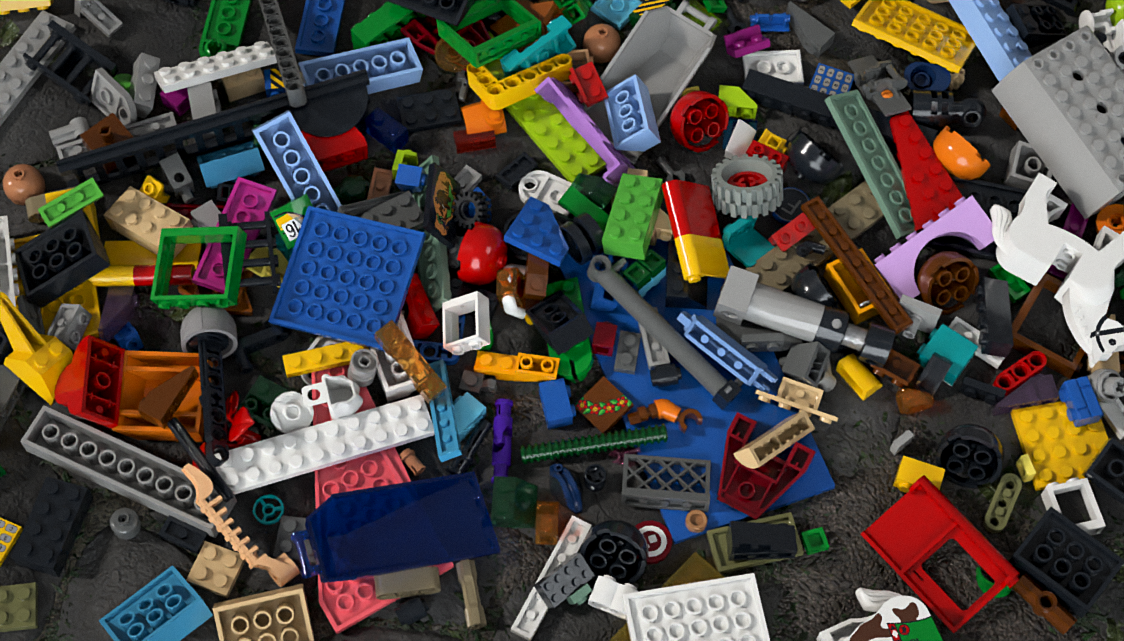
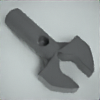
[457,70,469,102]
[656,157,685,182]

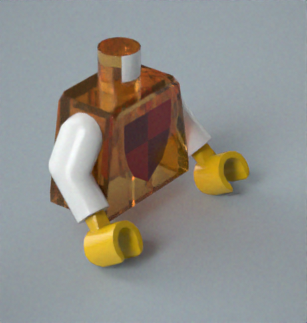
[496,264,533,325]

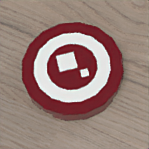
[635,520,672,565]

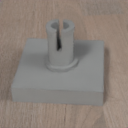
[899,294,942,339]

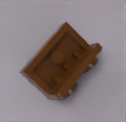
[870,349,920,388]

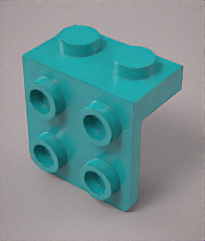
[722,215,775,268]

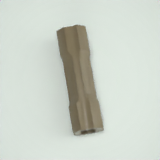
[455,559,487,630]

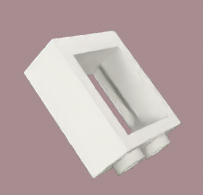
[442,291,490,355]
[1041,477,1106,535]

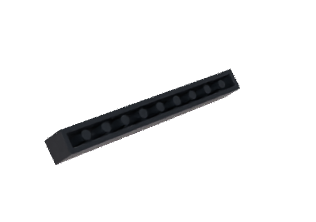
[742,69,938,151]

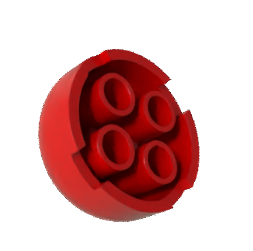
[670,91,729,152]
[457,221,507,285]

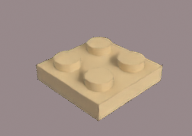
[186,541,245,598]

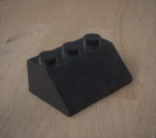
[665,241,708,309]

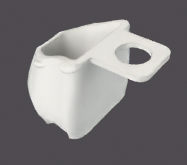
[302,374,363,420]

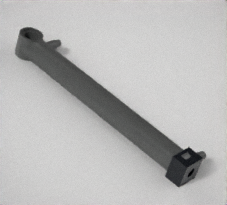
[587,255,744,410]

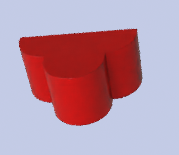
[55,335,125,428]

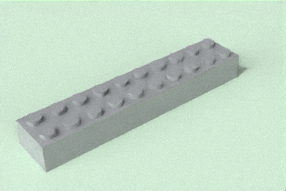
[20,405,237,538]

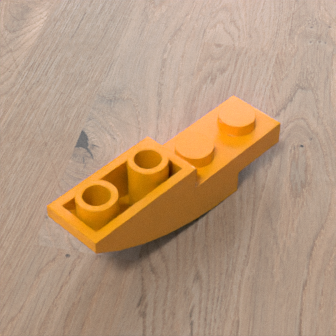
[474,350,560,382]

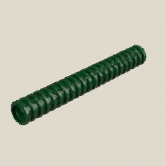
[520,423,668,464]

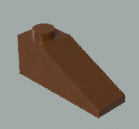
[522,252,549,301]
[138,365,199,429]

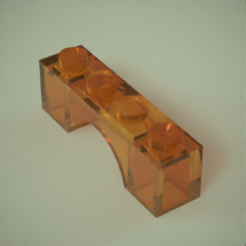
[374,320,447,404]

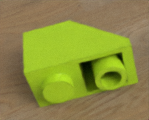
[718,85,758,119]

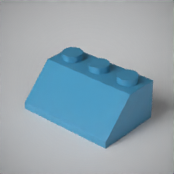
[197,140,265,188]

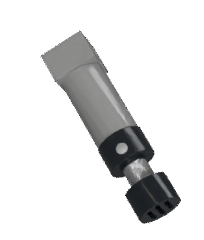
[713,265,896,368]

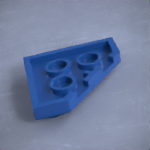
[503,197,569,267]

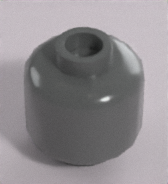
[110,507,141,540]

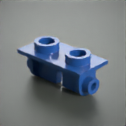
[750,12,790,32]

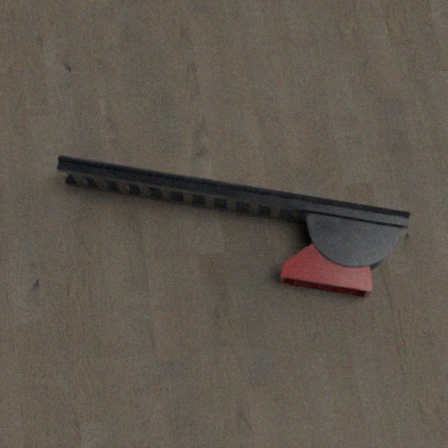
[56,69,370,188]

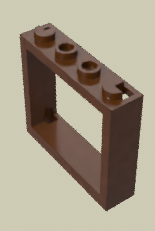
[1012,273,1110,379]

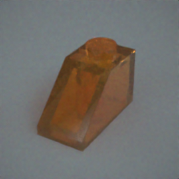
[535,501,559,545]

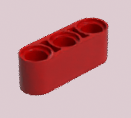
[992,351,1047,398]

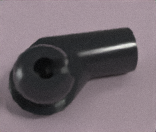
[796,240,826,257]

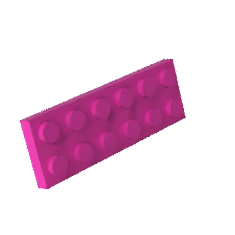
[192,177,277,294]

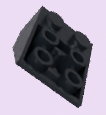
[1004,3,1068,48]

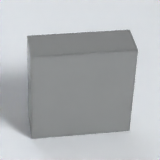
[890,430,914,456]

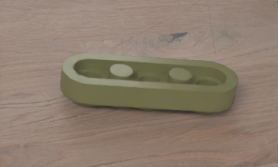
[983,473,1022,533]

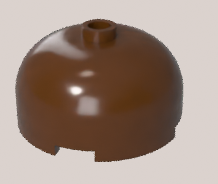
[916,251,979,315]

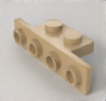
[754,377,838,424]

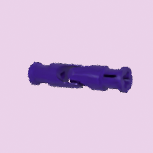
[491,398,513,486]

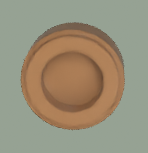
[685,510,708,533]

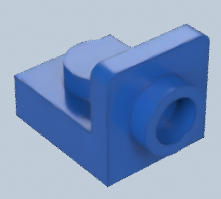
[109,320,144,351]

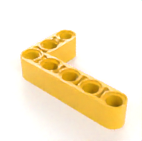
[467,54,572,110]

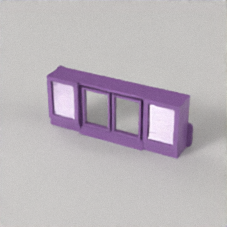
[534,76,635,185]

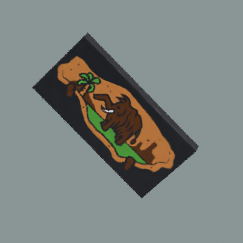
[423,162,460,249]

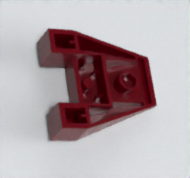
[717,412,816,520]

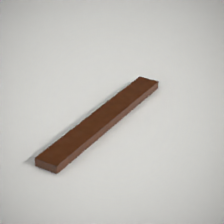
[801,196,914,335]

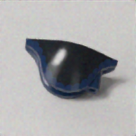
[549,463,583,514]

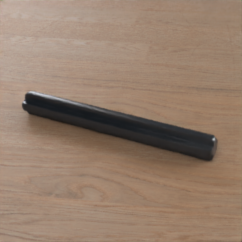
[167,417,234,502]

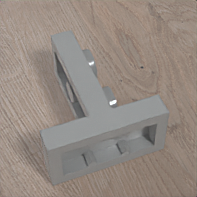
[74,0,123,38]

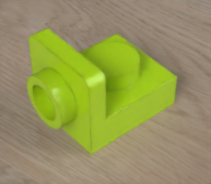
[392,149,418,180]

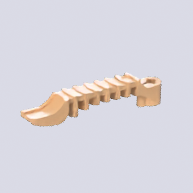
[181,463,300,587]

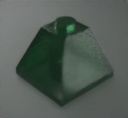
[558,173,618,215]

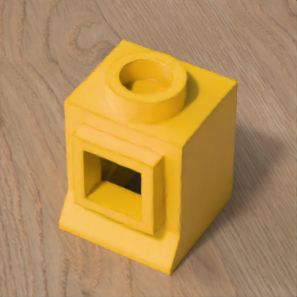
[758,129,787,154]

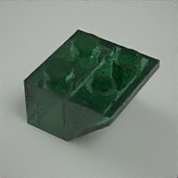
[237,375,290,430]

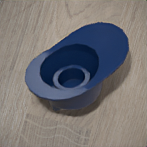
[904,62,951,91]

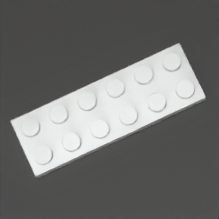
[154,41,277,93]

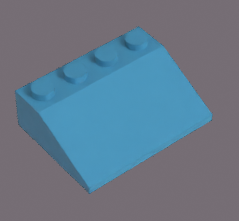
[99,565,213,641]

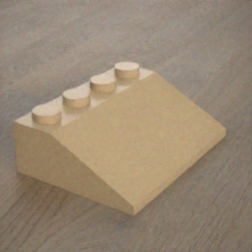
[212,584,315,641]

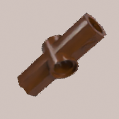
[1012,573,1077,635]

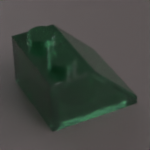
[491,476,538,529]

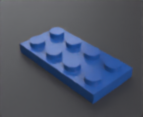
[295,0,346,56]

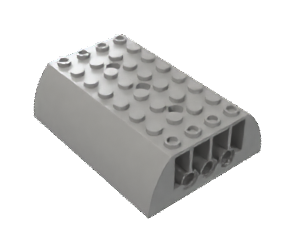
[992,25,1124,220]

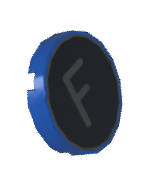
[772,187,809,225]

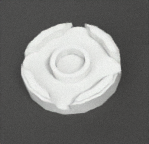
[270,391,314,434]

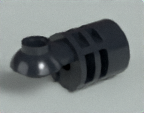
[908,89,986,128]

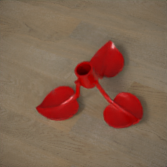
[192,390,261,470]

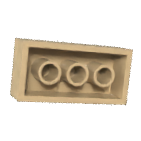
[104,186,193,258]

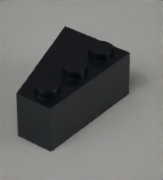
[726,521,797,561]

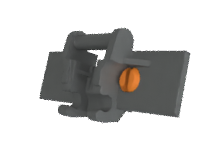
[847,55,912,117]

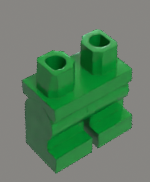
[554,0,593,25]

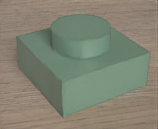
[566,583,592,605]

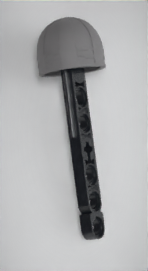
[180,305,238,467]

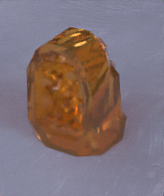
[896,388,934,415]

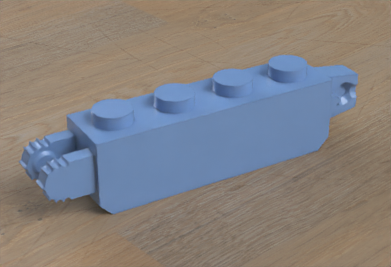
[677,311,778,393]

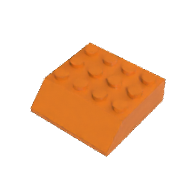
[112,350,213,442]

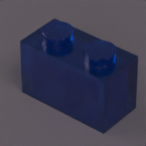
[364,107,409,154]

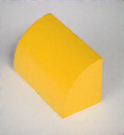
[836,353,882,401]

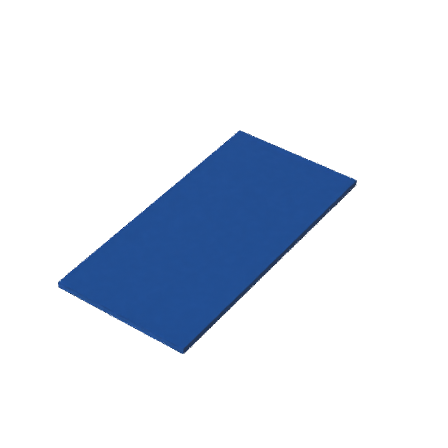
[559,239,835,545]

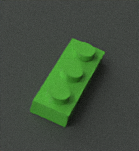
[37,177,104,228]

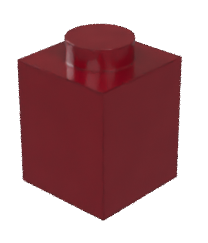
[592,321,617,357]

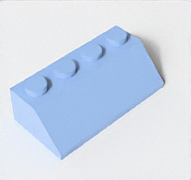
[604,74,661,152]

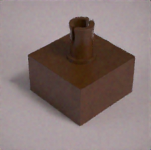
[80,113,134,174]

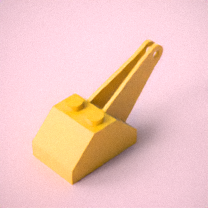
[0,292,73,406]

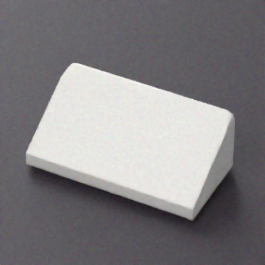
[724,119,756,159]

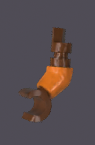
[627,399,703,434]

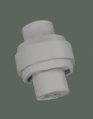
[1088,368,1124,403]

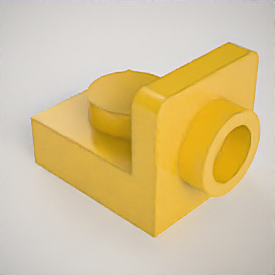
[139,175,170,203]

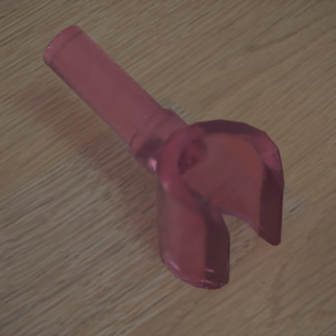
[609,447,641,465]

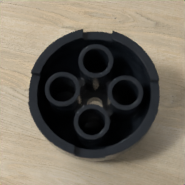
[787,130,845,185]
[791,262,845,311]
[936,424,1004,488]
[580,520,649,584]

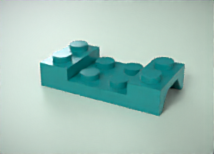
[500,15,577,78]

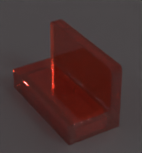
[453,130,496,154]

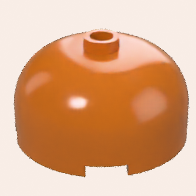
[932,126,991,180]

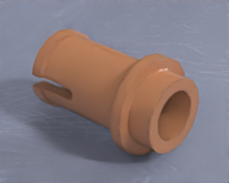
[399,448,426,476]

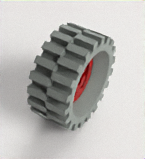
[711,154,783,219]

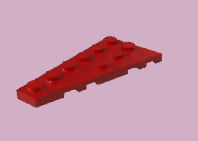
[889,111,963,233]

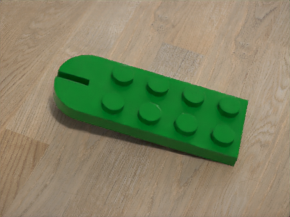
[199,0,252,57]
[540,277,594,383]

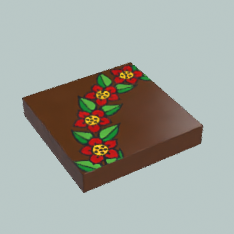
[574,376,634,434]

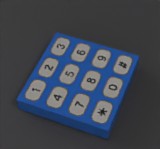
[809,63,854,95]

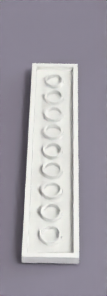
[214,394,435,495]

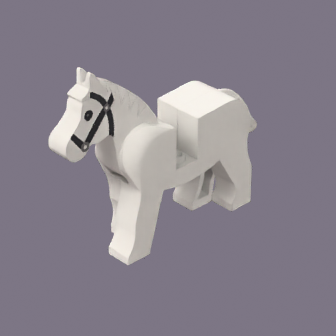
[990,172,1124,368]

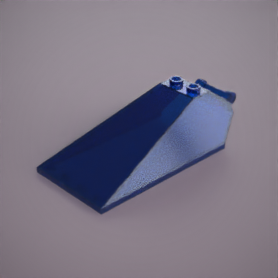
[290,472,501,583]

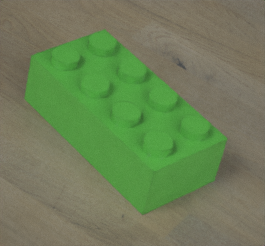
[602,173,664,260]

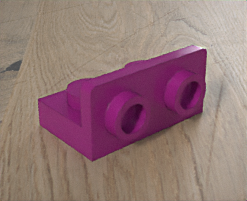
[724,25,771,58]

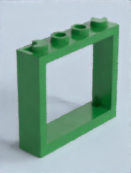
[436,0,542,69]
[150,226,247,309]

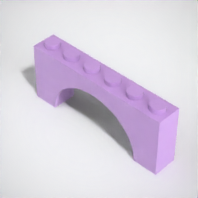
[873,196,994,302]

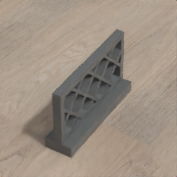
[621,454,711,513]

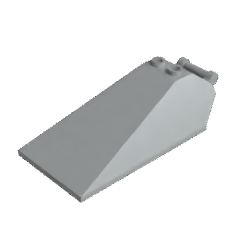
[582,0,717,165]

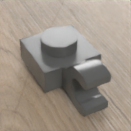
[458,370,498,396]

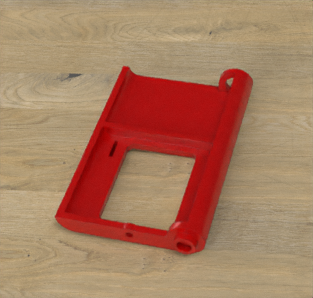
[860,475,1020,633]

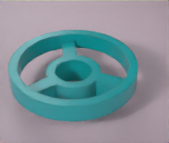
[253,494,284,525]

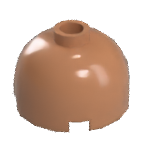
[583,23,621,63]
[3,164,46,205]

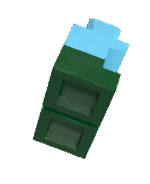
[623,249,666,297]

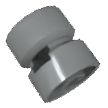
[347,349,379,387]

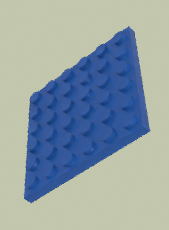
[269,206,426,352]

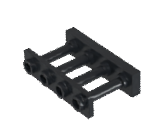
[218,211,281,294]

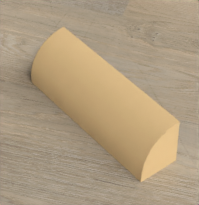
[733,410,815,469]

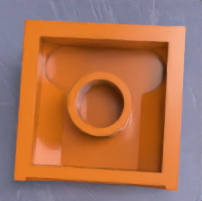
[461,99,507,140]

